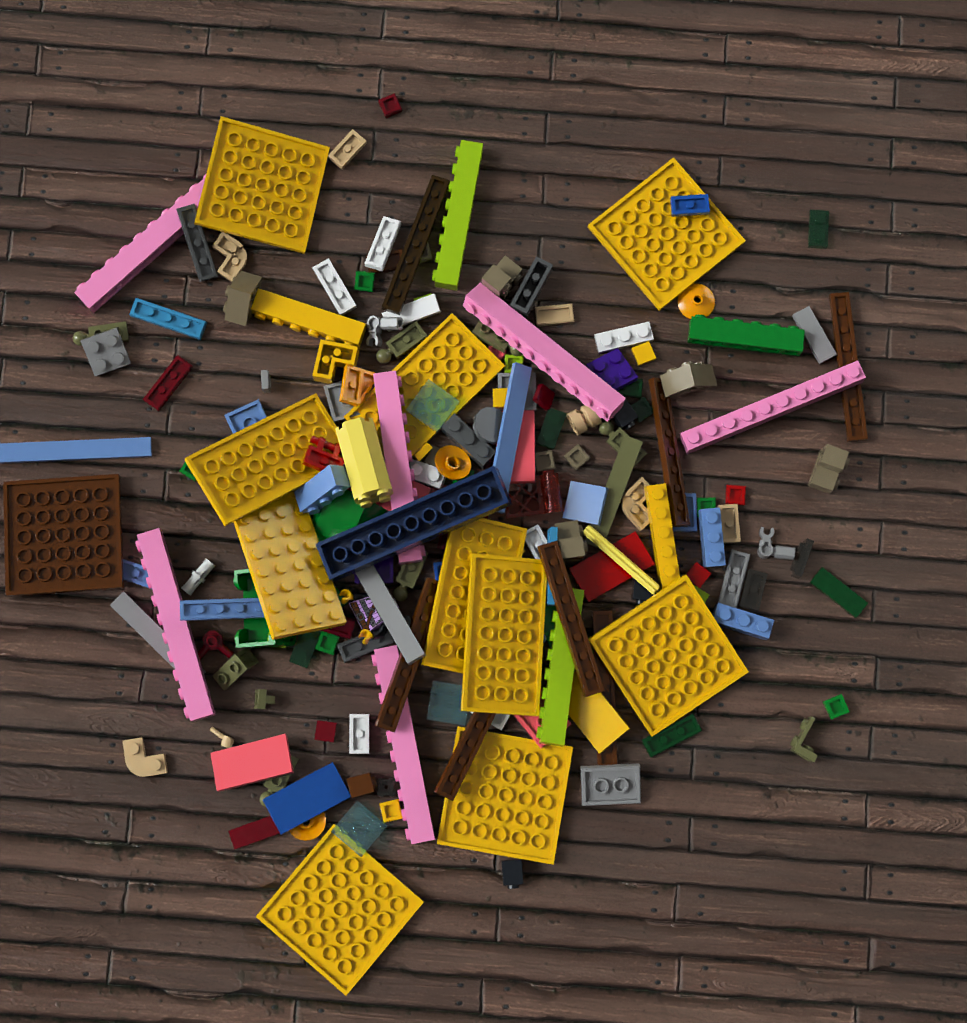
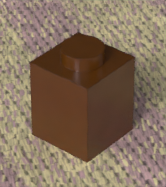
[347,773,378,798]

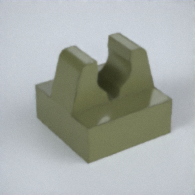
[254,689,275,710]

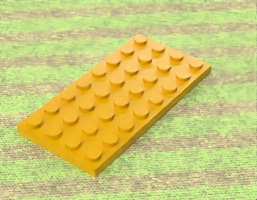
[344,313,505,459]
[185,393,343,526]
[234,489,347,640]
[421,518,527,674]
[461,553,547,716]

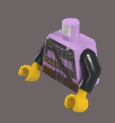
[339,589,399,645]

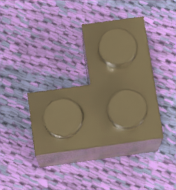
[481,255,523,300]
[223,271,262,326]
[660,361,717,397]
[808,444,850,494]
[554,520,588,563]

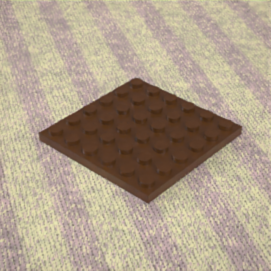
[3,474,124,597]

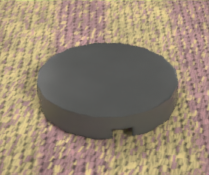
[473,407,503,445]

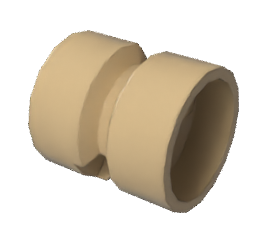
[566,405,602,435]

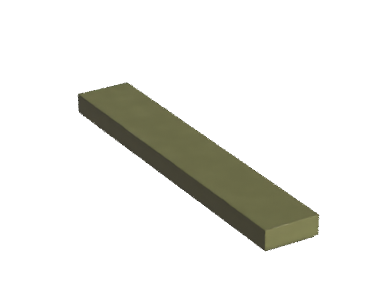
[585,435,643,548]

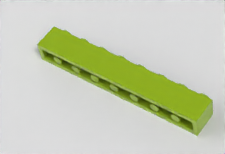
[432,140,483,291]
[536,588,584,747]

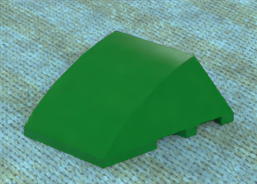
[313,490,387,541]

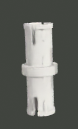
[181,558,215,596]

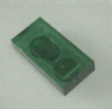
[808,210,829,249]
[536,408,567,450]
[289,631,321,669]

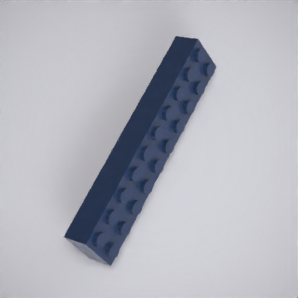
[316,466,513,581]

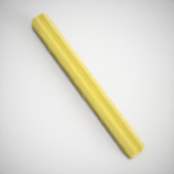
[583,525,660,594]

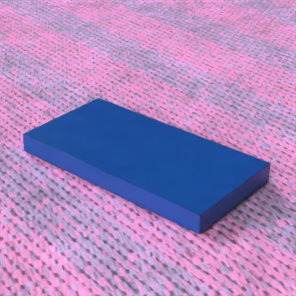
[262,762,351,835]

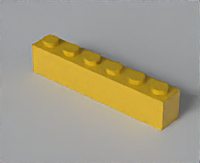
[251,288,367,349]
[644,483,680,591]

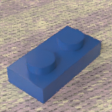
[670,194,710,217]

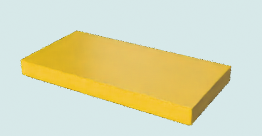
[568,671,630,754]

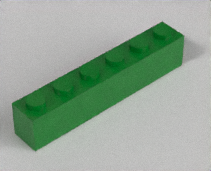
[687,315,805,356]

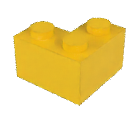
[312,339,359,384]

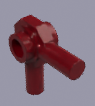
[198,630,234,660]

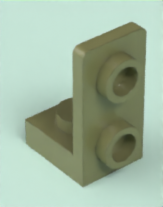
[213,648,259,690]
[790,716,818,763]

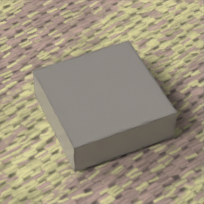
[261,370,271,393]

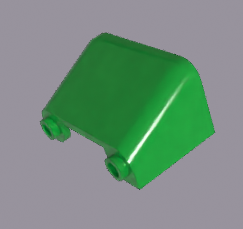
[233,569,296,648]

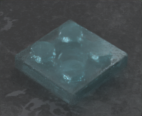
[406,379,460,433]
[427,681,467,726]
[331,801,387,857]

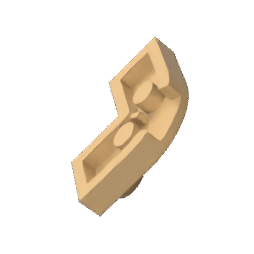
[212,232,247,282]
[621,477,649,531]
[123,737,168,777]

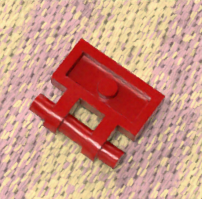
[302,435,344,472]

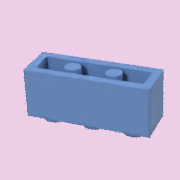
[294,464,351,515]
[698,508,726,568]
[712,603,774,640]

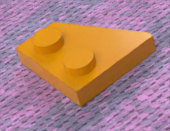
[339,364,375,407]

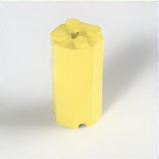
[335,417,394,508]

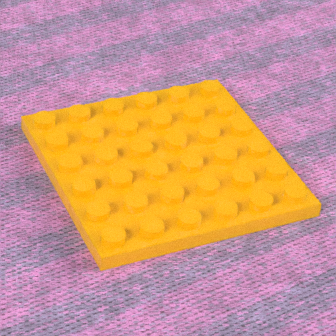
[194,116,330,254]
[588,157,746,311]
[588,574,749,737]
[437,726,573,865]
[256,824,424,996]

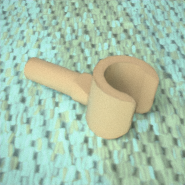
[210,727,234,748]

